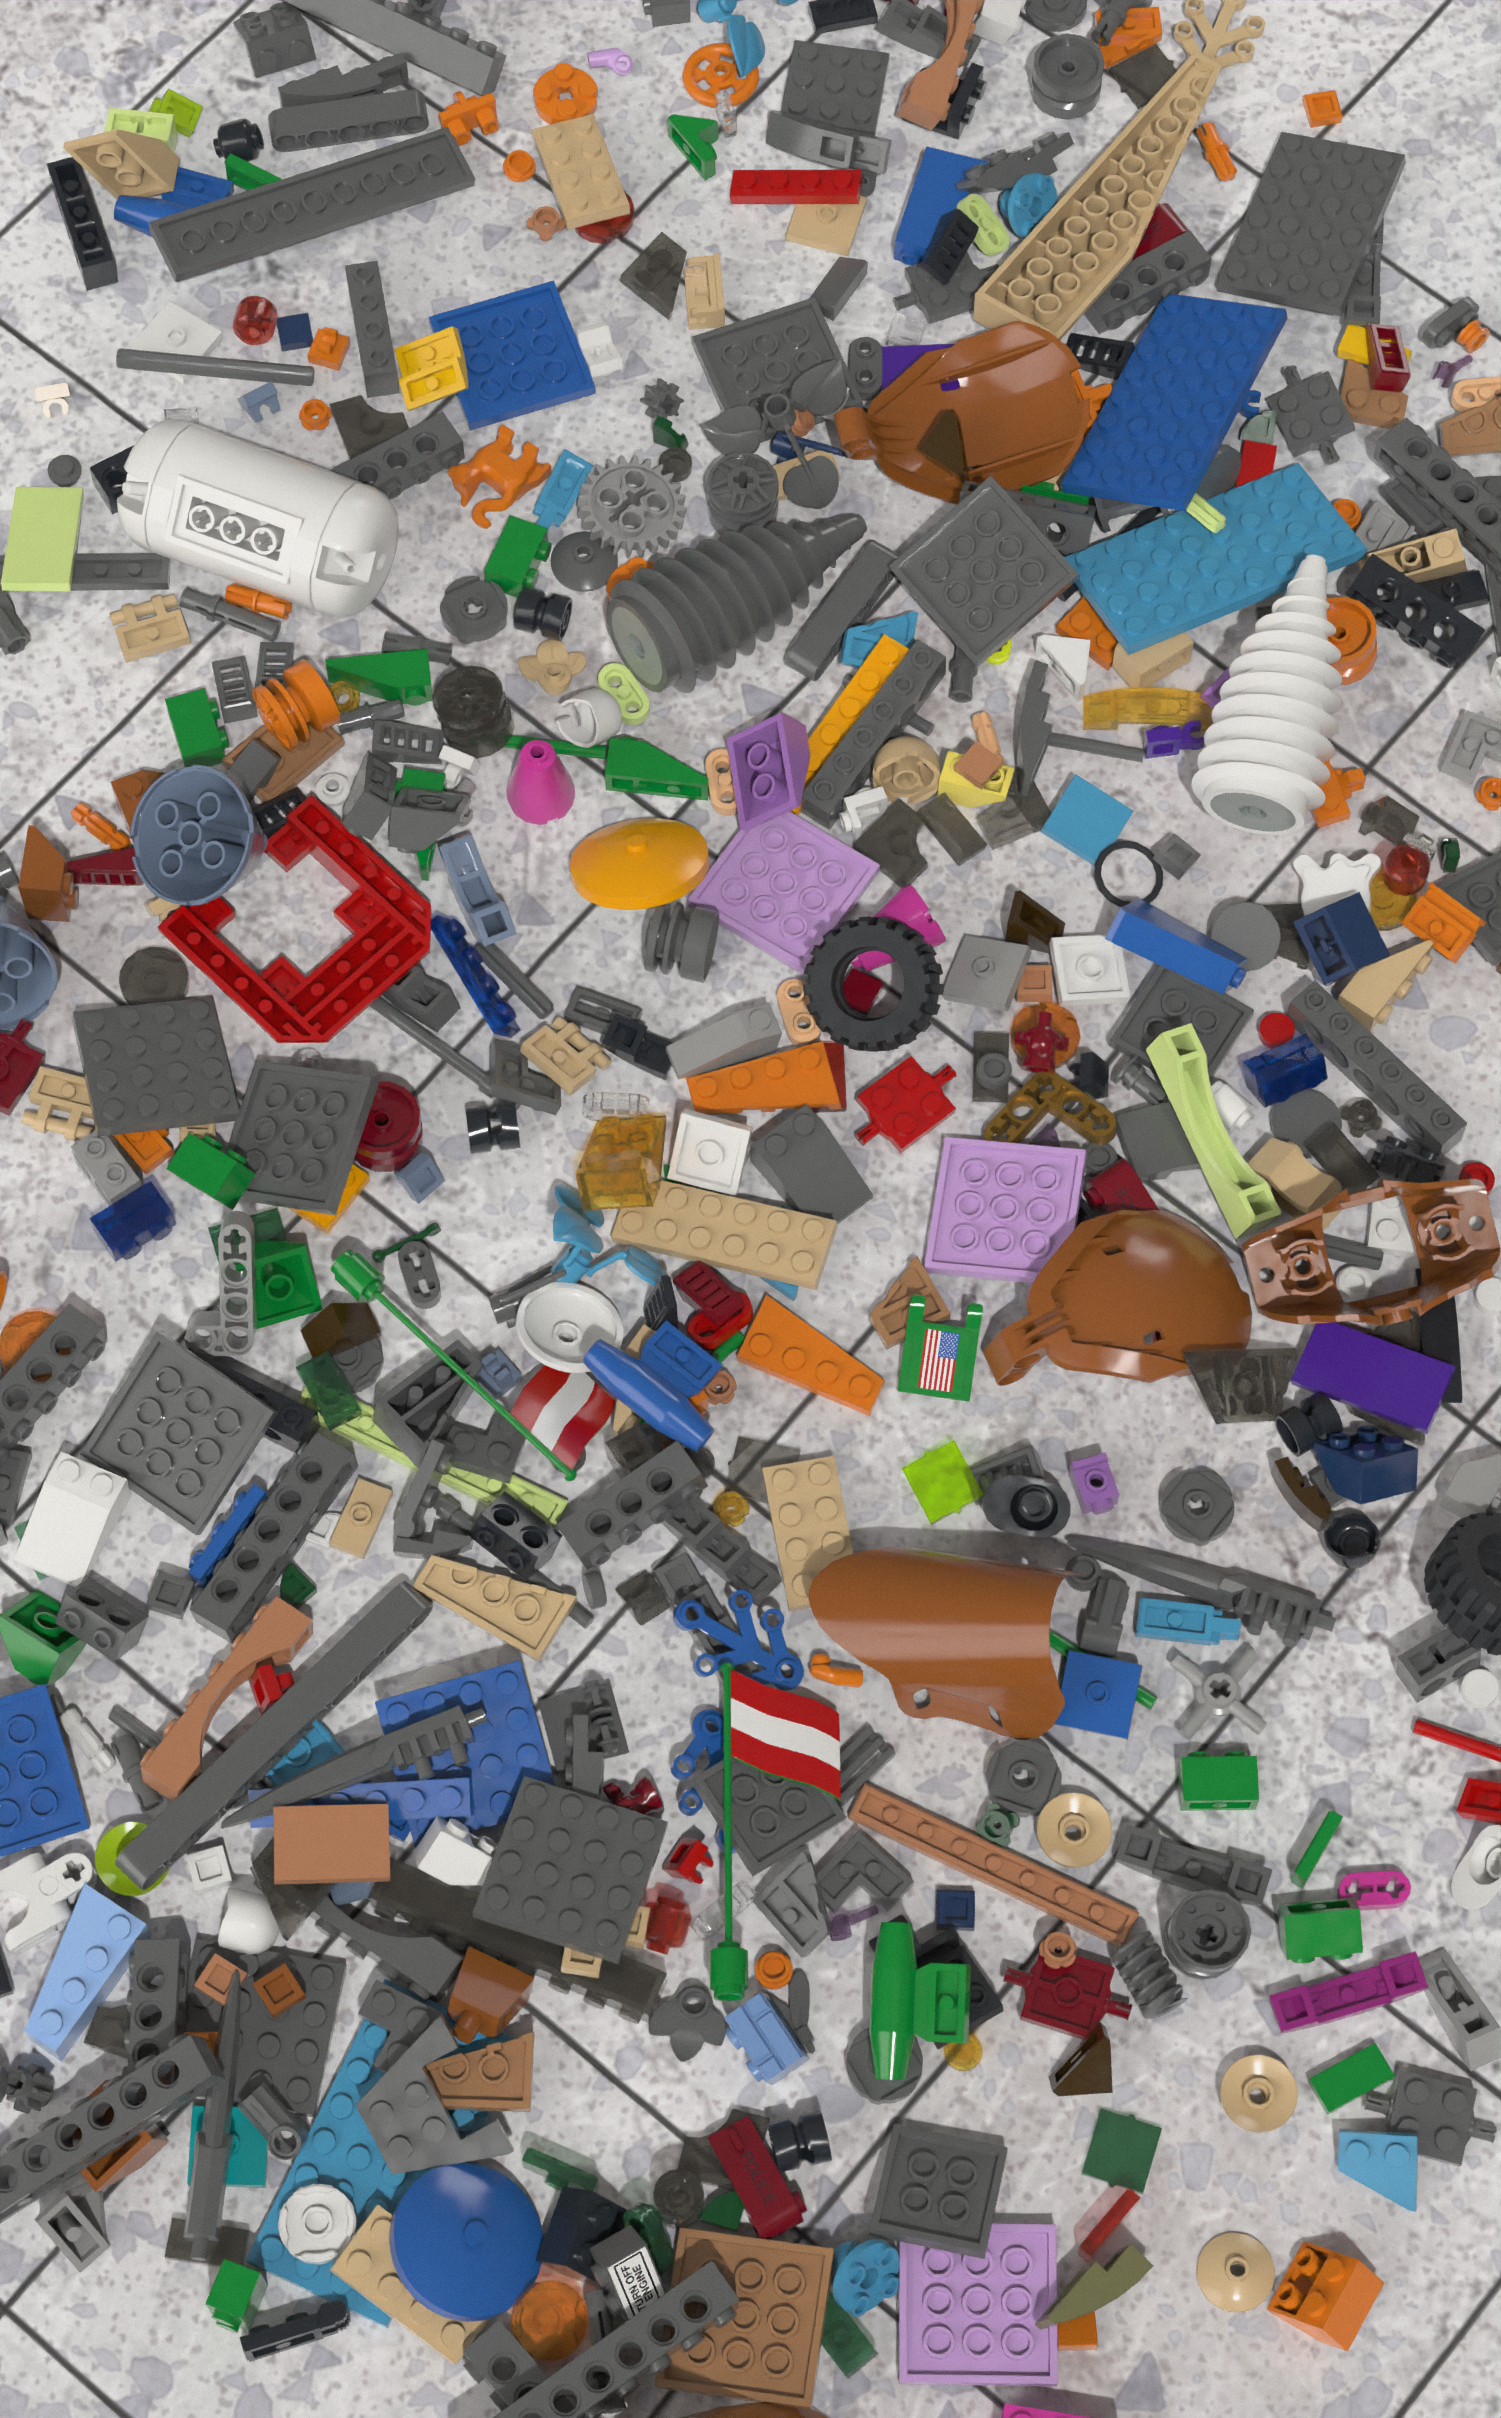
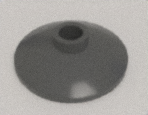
[551,531,618,592]

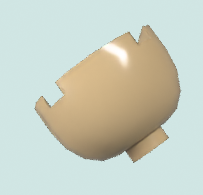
[873,736,941,804]

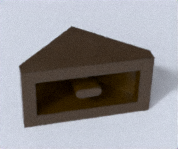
[920,409,970,483]
[1005,890,1066,954]
[300,1303,382,1364]
[1048,2022,1113,2097]

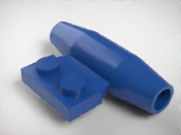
[114,167,234,237]
[582,1320,723,1452]

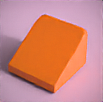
[1057,2311,1098,2351]

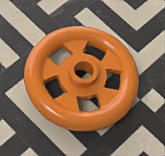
[682,43,759,109]

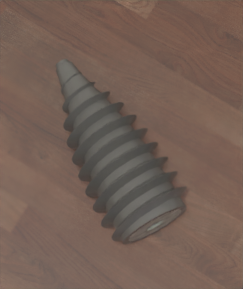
[607,514,867,693]

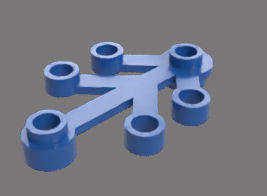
[673,1589,804,1691]
[670,1710,737,1854]

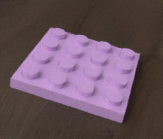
[687,811,880,975]
[924,1137,1087,1283]
[899,2224,1058,2387]

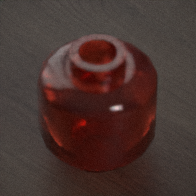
[232,296,278,345]
[1382,844,1430,896]
[644,1895,692,1955]

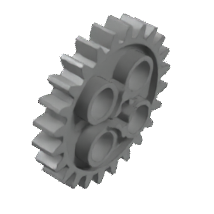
[577,455,687,558]

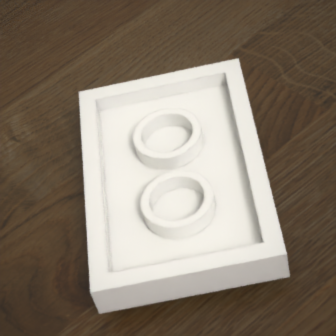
[1367,1181,1480,1259]

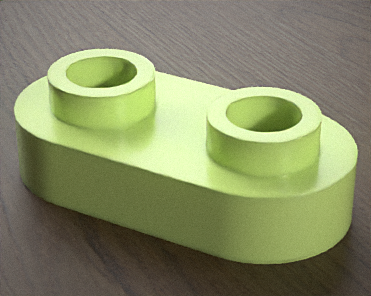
[957,194,1010,256]
[598,663,650,725]

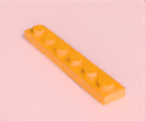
[790,634,910,816]

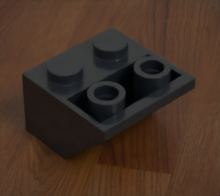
[536,2186,646,2290]

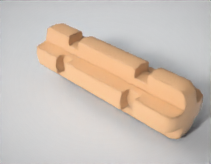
[972,712,1006,766]

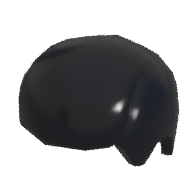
[1323,1514,1381,1569]

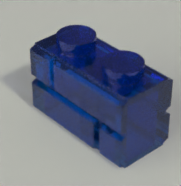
[1242,1034,1328,1108]
[89,1181,176,1262]

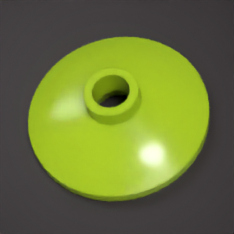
[95,1822,170,1896]

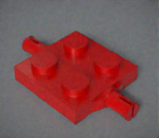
[855,1056,957,1154]

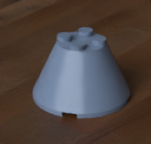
[130,765,268,906]
[0,895,57,1031]

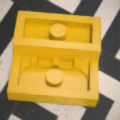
[394,326,468,411]

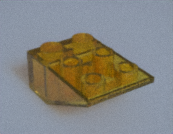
[575,1114,667,1211]

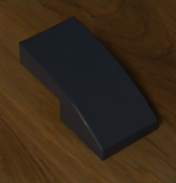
[601,1013,673,1080]

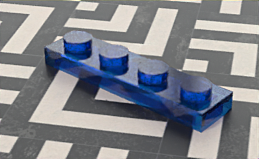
[431,915,521,1038]

